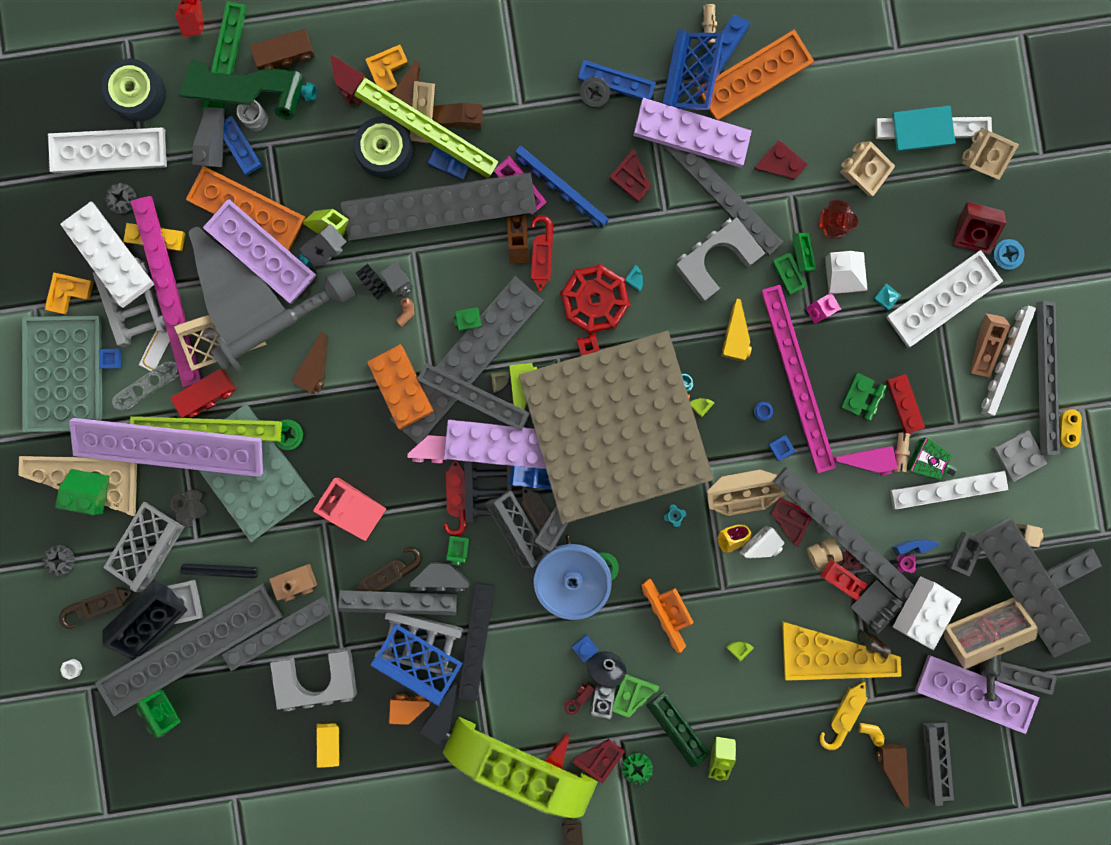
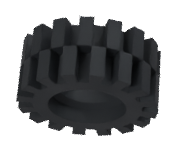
[356,263,390,300]

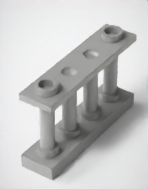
[93,258,167,347]
[375,613,463,678]

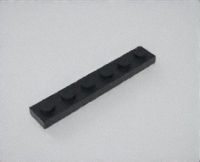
[458,583,495,701]

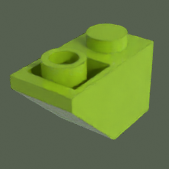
[303,209,349,237]
[708,737,736,781]

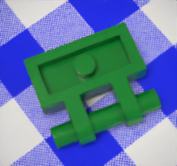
[840,373,887,421]

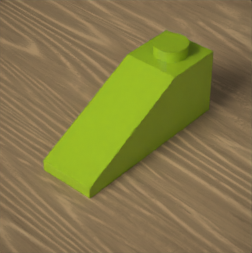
[509,363,537,410]

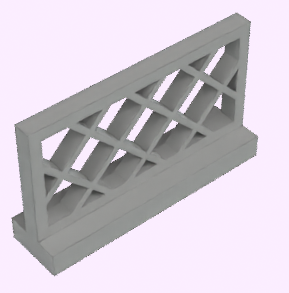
[103,502,185,592]

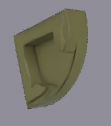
[491,371,510,393]

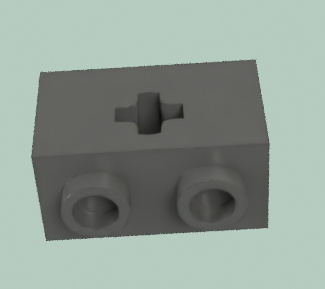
[300,224,346,266]
[380,262,413,297]
[946,532,982,576]

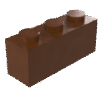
[250,29,315,71]

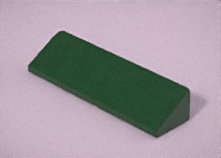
[646,691,710,767]

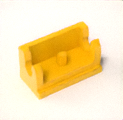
[317,723,339,768]

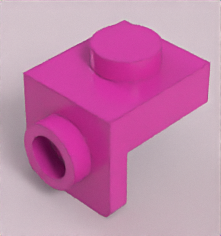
[806,293,841,324]

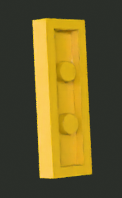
[123,223,185,252]

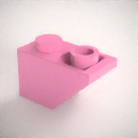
[407,435,448,463]

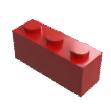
[170,369,237,419]

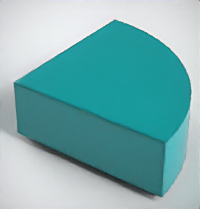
[624,265,643,292]

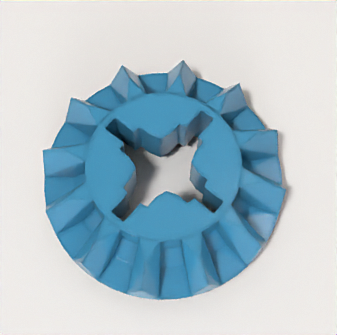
[993,239,1024,270]

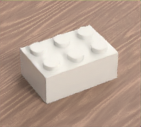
[893,576,961,650]

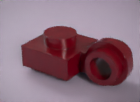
[564,681,595,715]

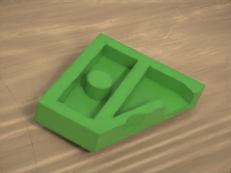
[612,674,659,717]

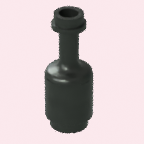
[980,655,1001,702]

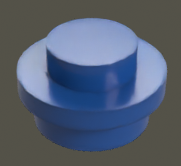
[754,402,773,421]

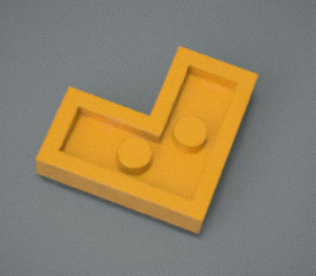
[365,45,408,93]
[45,272,94,315]

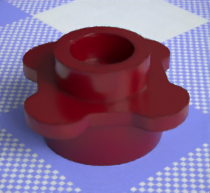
[842,551,861,570]

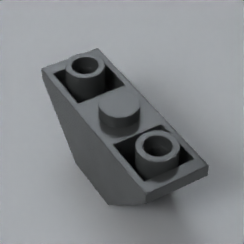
[410,562,470,591]
[590,683,616,721]

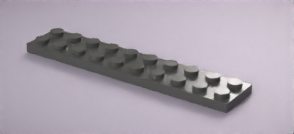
[341,172,537,241]
[390,276,544,444]
[95,583,283,716]

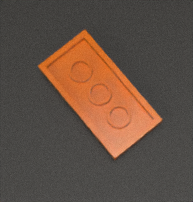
[367,344,434,430]

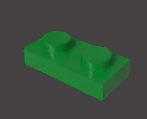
[792,233,816,272]
[772,252,807,295]

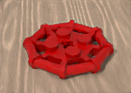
[560,263,631,335]

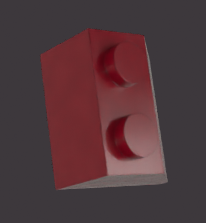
[330,54,366,106]
[953,202,1006,255]

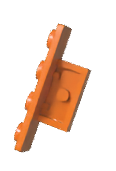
[642,579,693,653]

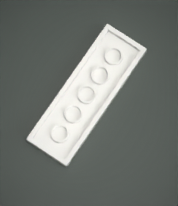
[48,128,167,173]
[60,201,155,308]
[886,250,1003,348]

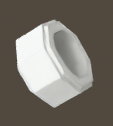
[60,659,82,680]

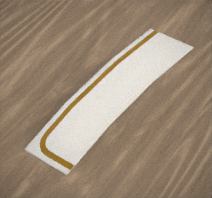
[139,329,170,372]

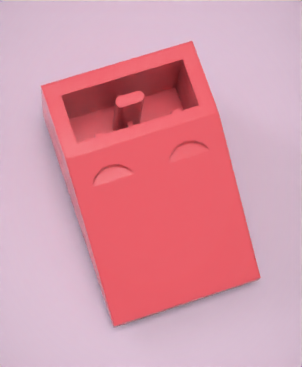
[313,478,386,541]

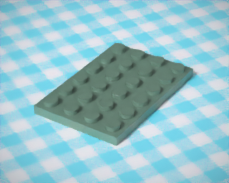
[22,316,102,432]
[199,404,315,542]

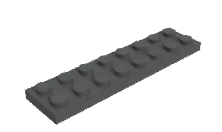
[974,517,1091,658]

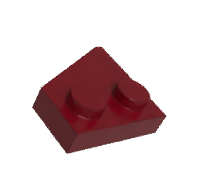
[754,140,808,180]
[609,149,651,203]
[770,497,812,547]
[572,739,625,784]

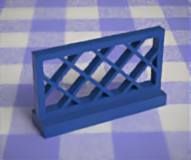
[663,30,724,110]
[371,624,463,705]

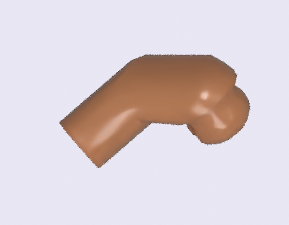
[396,298,414,326]

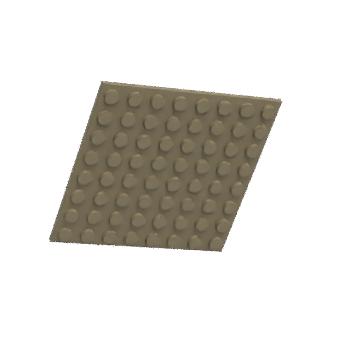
[519,331,713,524]

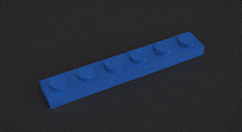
[515,146,609,228]

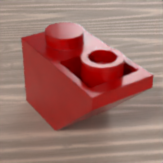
[176,0,204,37]

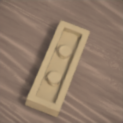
[410,81,435,143]

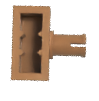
[269,564,317,602]

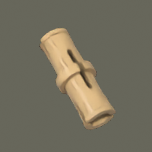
[702,4,717,46]
[894,433,910,473]

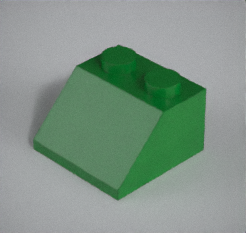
[55,469,110,515]

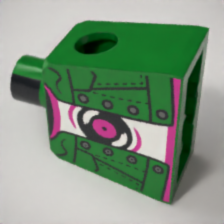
[907,438,957,480]

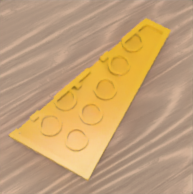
[782,621,901,680]

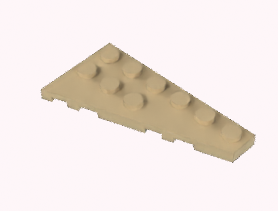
[19,456,137,516]

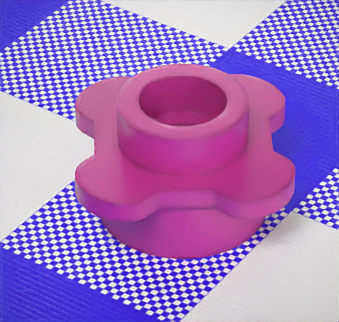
[896,554,916,573]

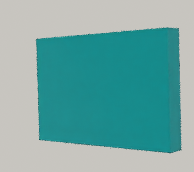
[892,106,956,152]

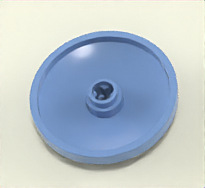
[534,544,612,620]

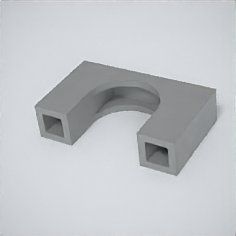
[675,218,765,303]
[270,648,357,711]

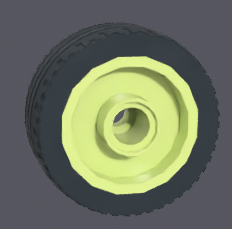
[101,58,166,122]
[354,116,413,178]

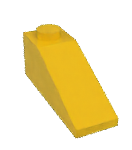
[721,299,752,362]

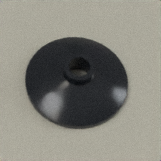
[588,651,626,688]

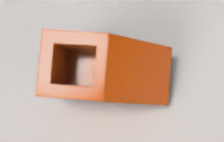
[389,693,431,724]

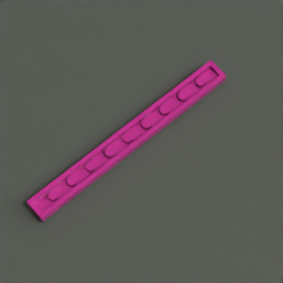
[131,196,202,387]
[761,285,836,473]

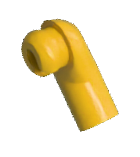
[858,723,885,747]

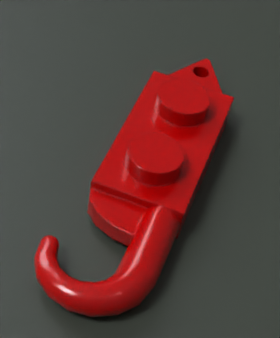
[531,215,553,292]
[444,460,467,536]

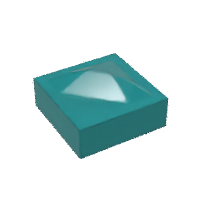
[873,283,901,311]

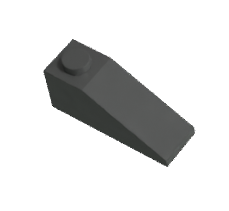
[192,107,225,167]

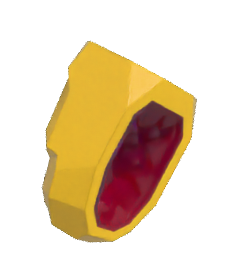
[717,524,752,553]

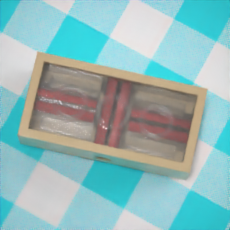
[944,597,1038,669]

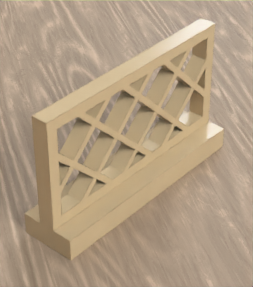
[174,315,266,370]

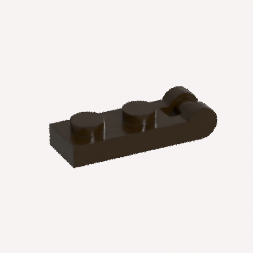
[857,629,891,659]

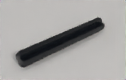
[180,564,258,578]

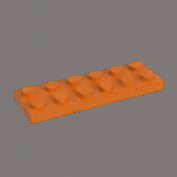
[697,29,814,121]
[186,166,306,252]

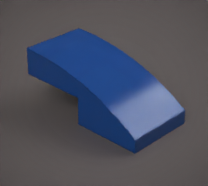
[426,146,469,180]
[892,540,939,555]

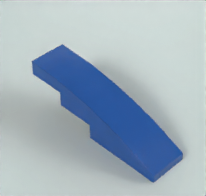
[509,465,552,490]

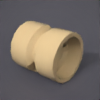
[807,537,843,571]

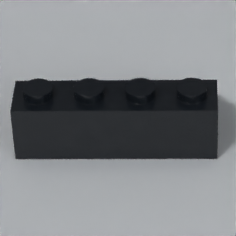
[102,580,187,660]

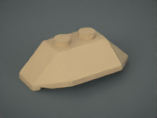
[707,470,786,516]

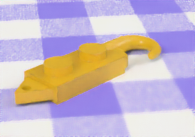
[820,681,868,750]

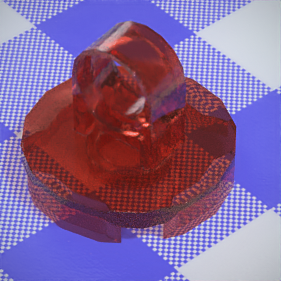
[820,200,858,239]

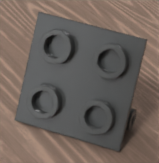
[850,579,904,634]

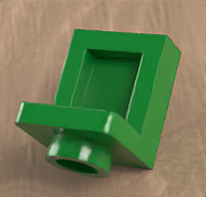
[453,307,482,332]
[446,536,469,565]

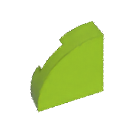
[690,398,714,417]
[726,641,754,662]

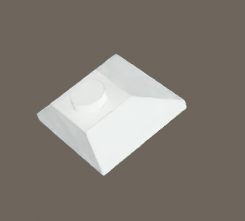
[825,251,867,294]
[738,526,785,558]

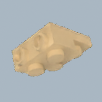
[962,128,1019,180]
[840,141,895,196]

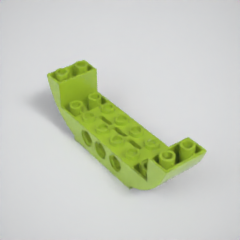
[443,716,598,818]

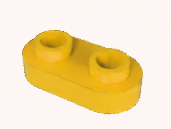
[1059,410,1082,448]

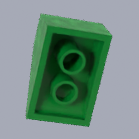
[135,689,181,738]

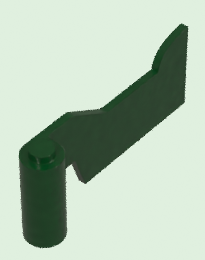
[178,59,305,120]

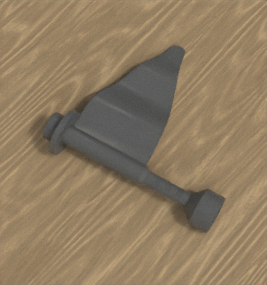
[189,227,356,371]

